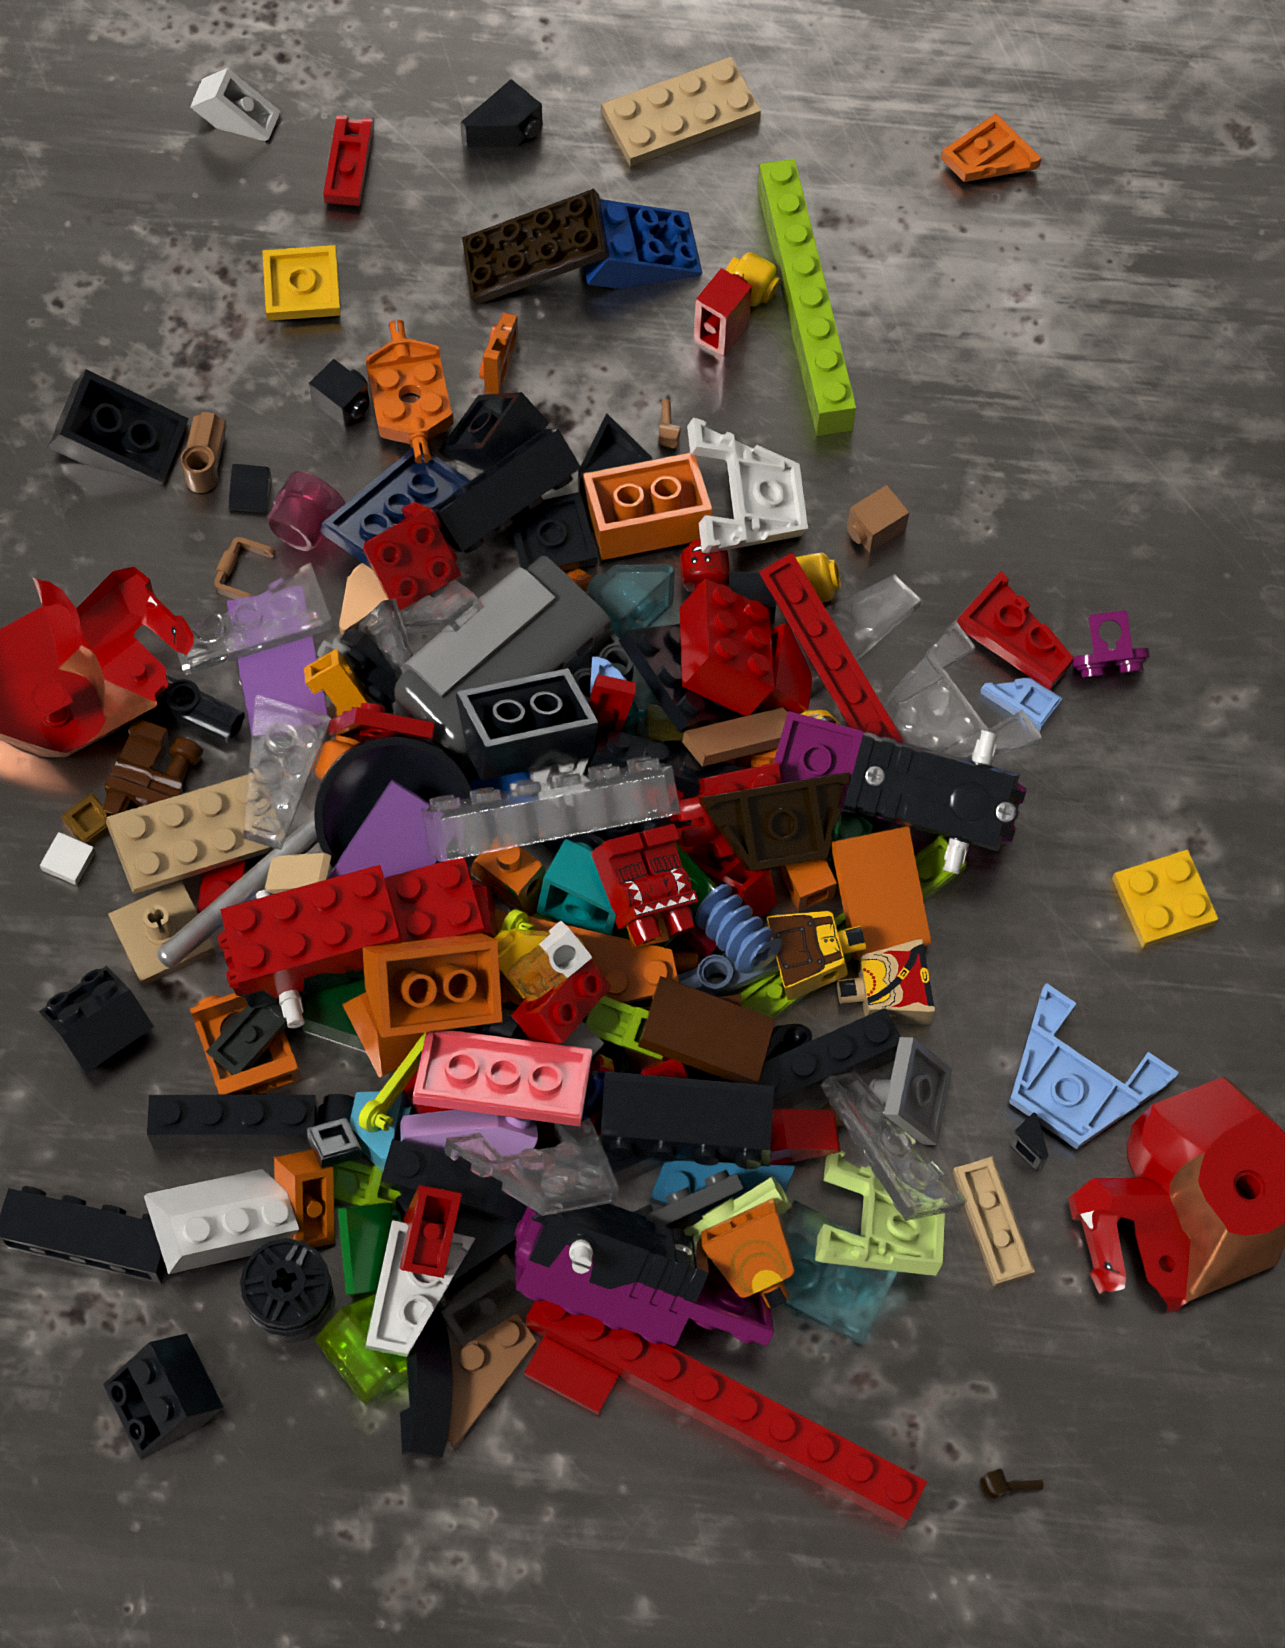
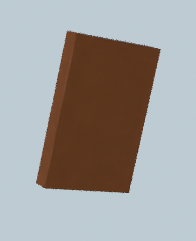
[638,976,775,1085]

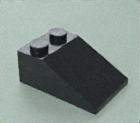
[48,369,189,485]

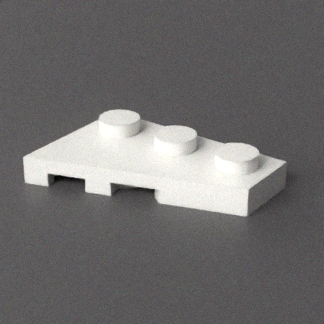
[365,1220,475,1357]

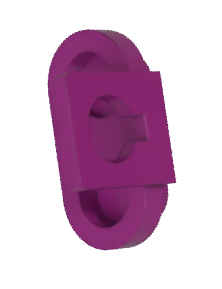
[1072,610,1150,678]

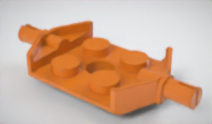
[365,319,454,464]

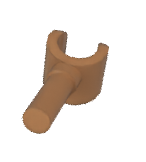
[658,399,681,449]

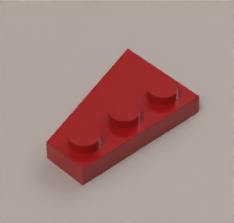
[956,571,1073,690]
[328,703,435,742]

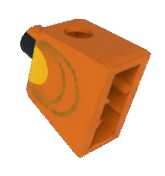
[701,1198,795,1308]

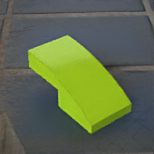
[583,996,663,1060]
[332,1161,402,1215]

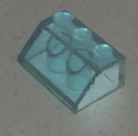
[781,1200,899,1345]

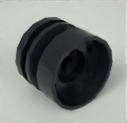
[240,1238,336,1343]

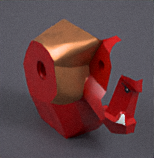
[0,566,194,757]
[1068,1077,1285,1312]

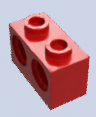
[511,959,612,1044]

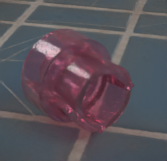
[266,471,346,551]

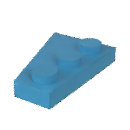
[650,1160,795,1220]

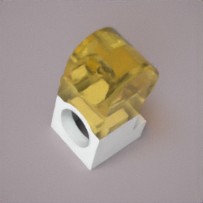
[508,921,593,1001]

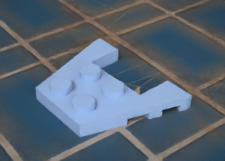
[1009,983,1179,1149]

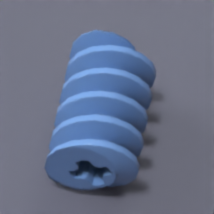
[695,883,782,974]

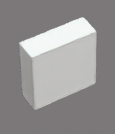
[40,832,96,886]

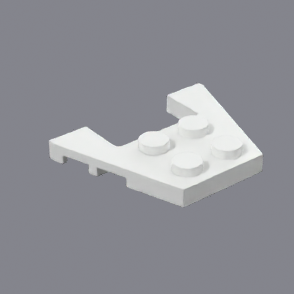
[687,418,808,553]

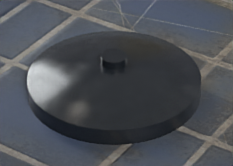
[314,735,476,867]

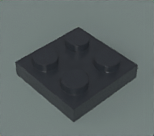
[510,492,598,572]

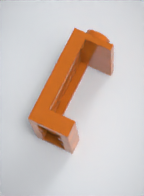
[189,993,302,1095]

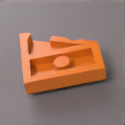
[941,113,1042,182]
[479,313,518,394]

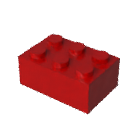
[679,578,775,716]

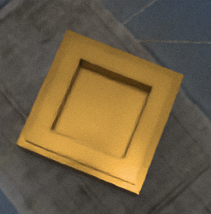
[61,793,109,845]

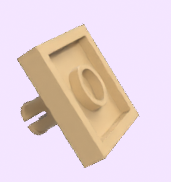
[108,880,216,987]

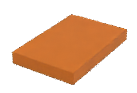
[831,826,932,960]

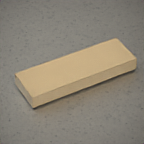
[952,1156,1035,1287]

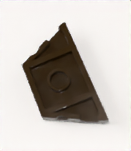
[698,772,850,871]

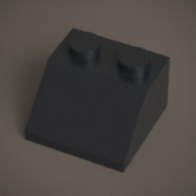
[438,392,549,475]

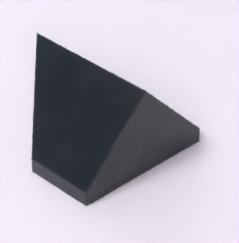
[578,413,653,496]

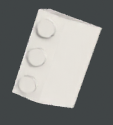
[144,1169,299,1274]

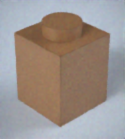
[847,485,909,553]

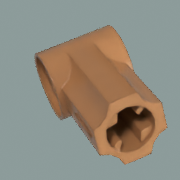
[181,412,227,493]

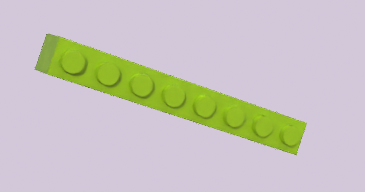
[757,158,856,436]

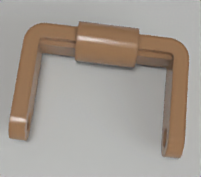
[214,537,276,599]

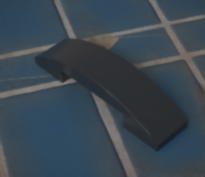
[400,1304,453,1459]

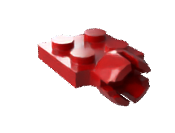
[670,762,782,858]

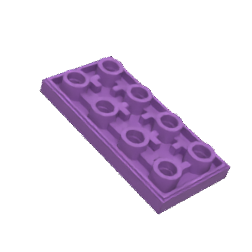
[226,587,330,744]
[327,780,460,879]

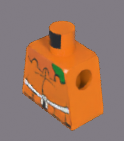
[469,832,546,917]

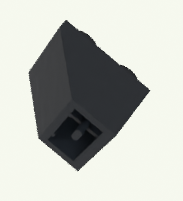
[39,965,154,1073]
[103,1333,224,1459]

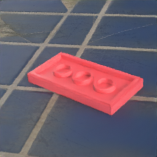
[413,1029,593,1127]

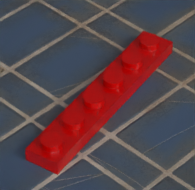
[759,552,904,742]

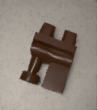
[103,718,203,818]

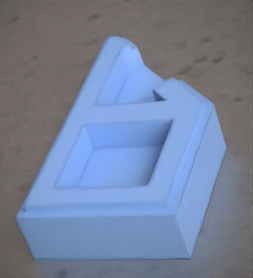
[980,677,1063,732]

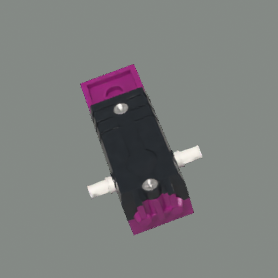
[774,711,1027,874]
[515,1183,774,1346]

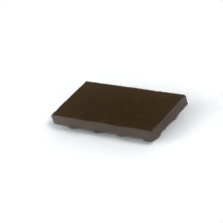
[462,188,610,305]

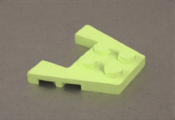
[815,1150,945,1276]

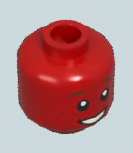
[680,539,730,592]

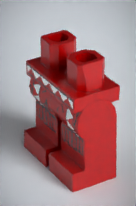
[591,824,698,946]

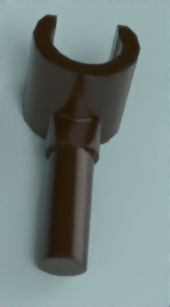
[980,1469,1044,1499]

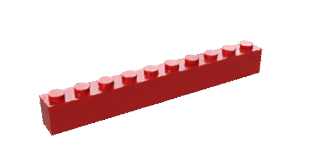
[526,1300,927,1529]

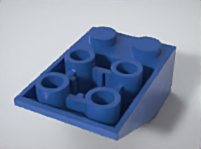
[583,199,703,289]

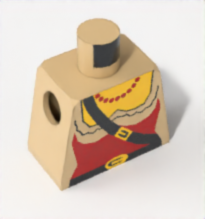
[837,939,935,1025]

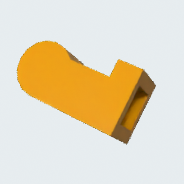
[304,648,369,716]

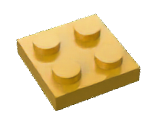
[262,245,341,321]
[1112,849,1219,949]

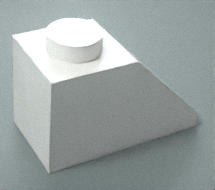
[190,68,281,141]

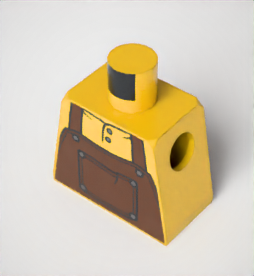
[766,911,867,1000]

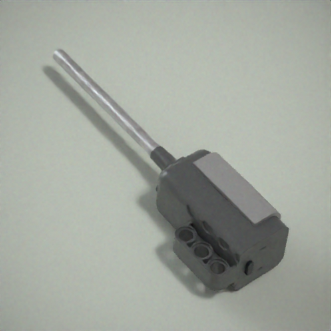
[157,556,634,968]

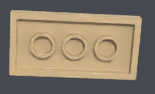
[601,57,761,167]
[106,772,285,894]

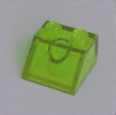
[314,1294,408,1406]

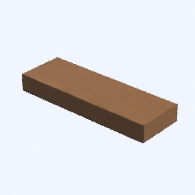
[682,707,788,767]

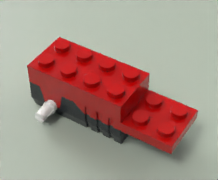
[217,856,486,1028]

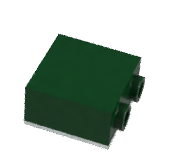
[302,978,366,1052]

